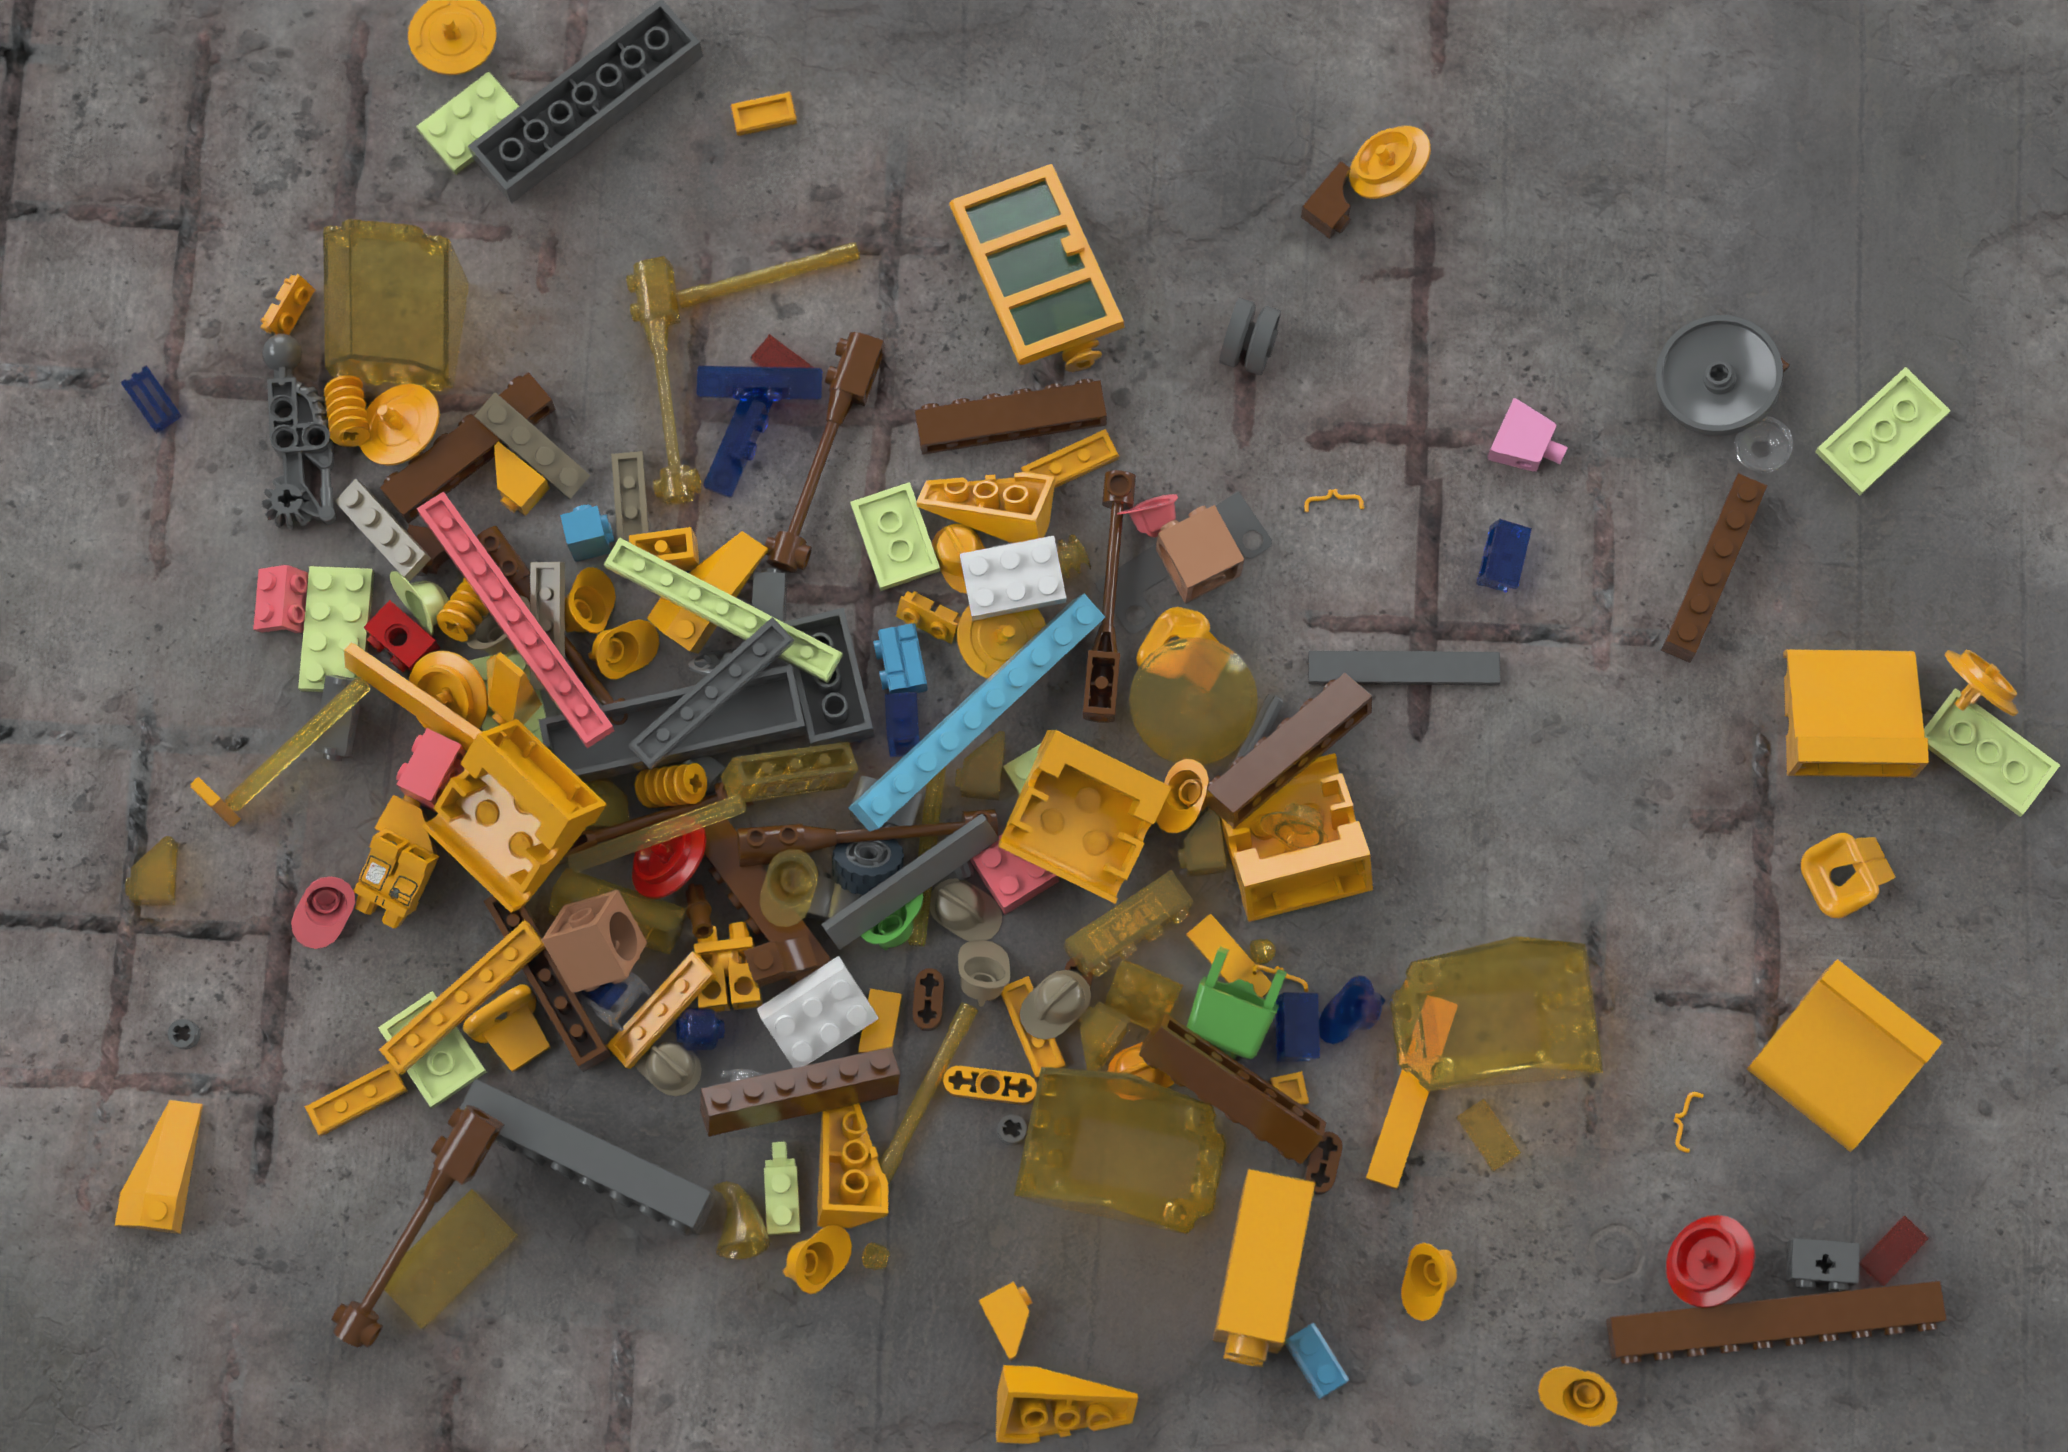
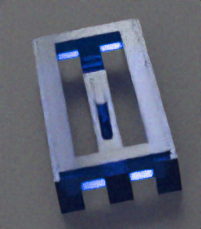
[120,365,182,434]

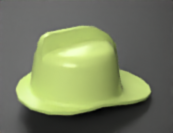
[390,571,449,636]

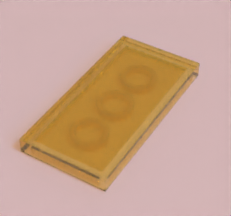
[384,1189,518,1330]

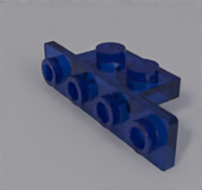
[696,366,823,401]
[703,376,779,498]

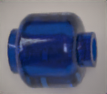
[676,1008,725,1051]

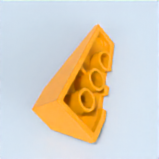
[916,472,1055,543]
[647,531,769,654]
[486,652,542,725]
[115,1100,203,1234]
[817,1103,888,1228]
[996,1365,1138,1444]

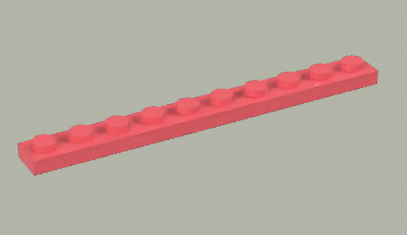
[417,492,614,748]

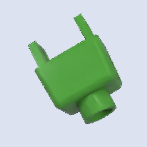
[1187,946,1287,1060]

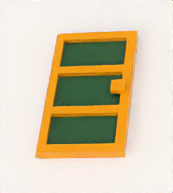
[949,164,1125,365]

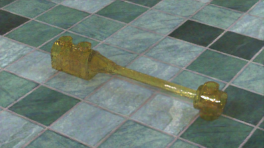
[626,256,702,505]

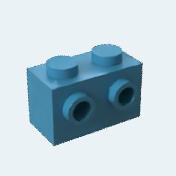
[560,505,615,562]

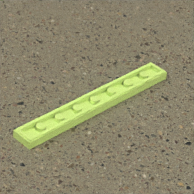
[604,537,843,683]

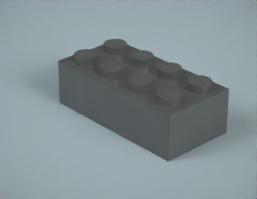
[784,608,875,752]

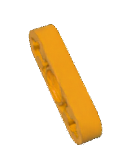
[943,1066,1037,1105]

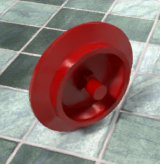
[632,815,706,899]
[1666,1215,1755,1308]

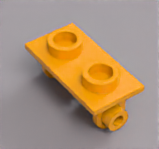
[260,274,315,335]
[896,591,961,644]

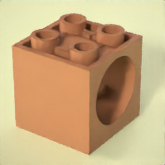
[1156,505,1244,603]
[542,890,647,993]

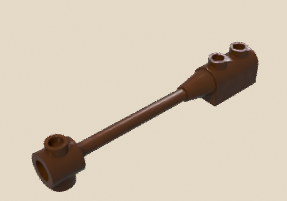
[764,332,885,573]
[1083,470,1136,723]
[476,526,628,725]
[557,775,754,866]
[737,809,998,867]
[331,1105,505,1348]

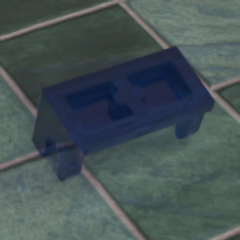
[1476,518,1532,592]
[1275,992,1320,1062]

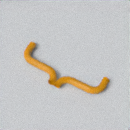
[1304,489,1364,512]
[1252,964,1309,992]
[1673,1092,1704,1153]

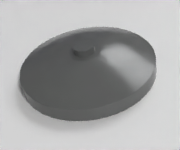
[1655,315,1783,436]

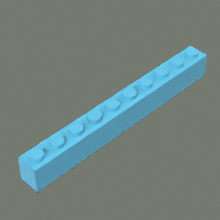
[849,593,1105,832]

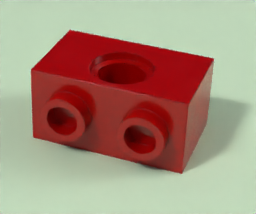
[364,600,441,673]

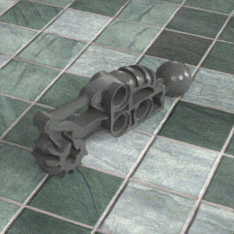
[262,333,337,530]

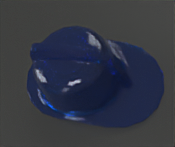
[1318,975,1385,1044]

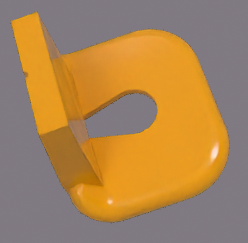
[1136,607,1230,693]
[1801,833,1896,918]
[463,984,551,1073]

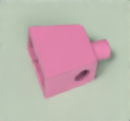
[1487,398,1568,471]

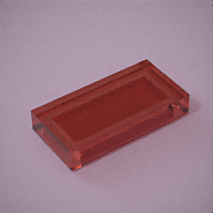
[750,334,819,397]
[1859,1215,1929,1286]

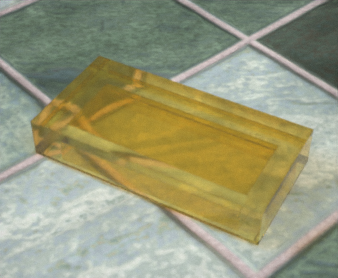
[1456,1099,1521,1172]

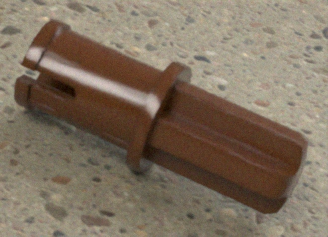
[685,883,713,939]

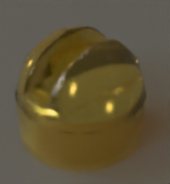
[1250,939,1275,965]
[862,1242,890,1270]

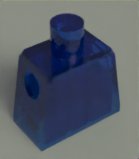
[885,692,921,757]

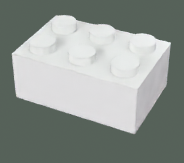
[960,536,1066,621]
[757,956,879,1068]

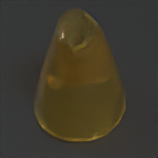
[713,1181,770,1260]

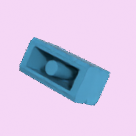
[873,623,928,698]
[1284,1323,1349,1400]

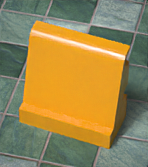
[1783,649,1929,778]
[422,719,607,913]
[998,730,1172,904]
[1218,753,1373,922]
[1747,959,1943,1152]

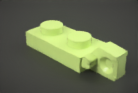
[764,1142,801,1235]

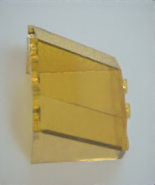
[323,219,469,391]
[1389,936,1603,1091]
[1014,1067,1227,1234]

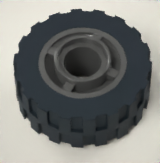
[832,839,904,896]

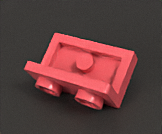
[253,565,308,633]

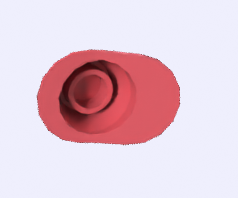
[1117,494,1178,538]
[291,876,355,949]

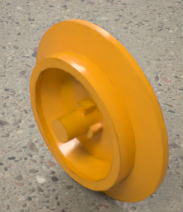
[408,0,497,75]
[1349,126,1431,199]
[360,384,439,466]
[957,605,1046,679]
[1945,649,2018,716]
[409,651,488,736]

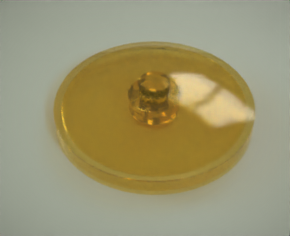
[1129,637,1258,765]

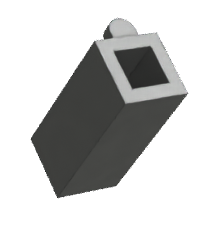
[741,568,788,644]
[314,675,364,761]

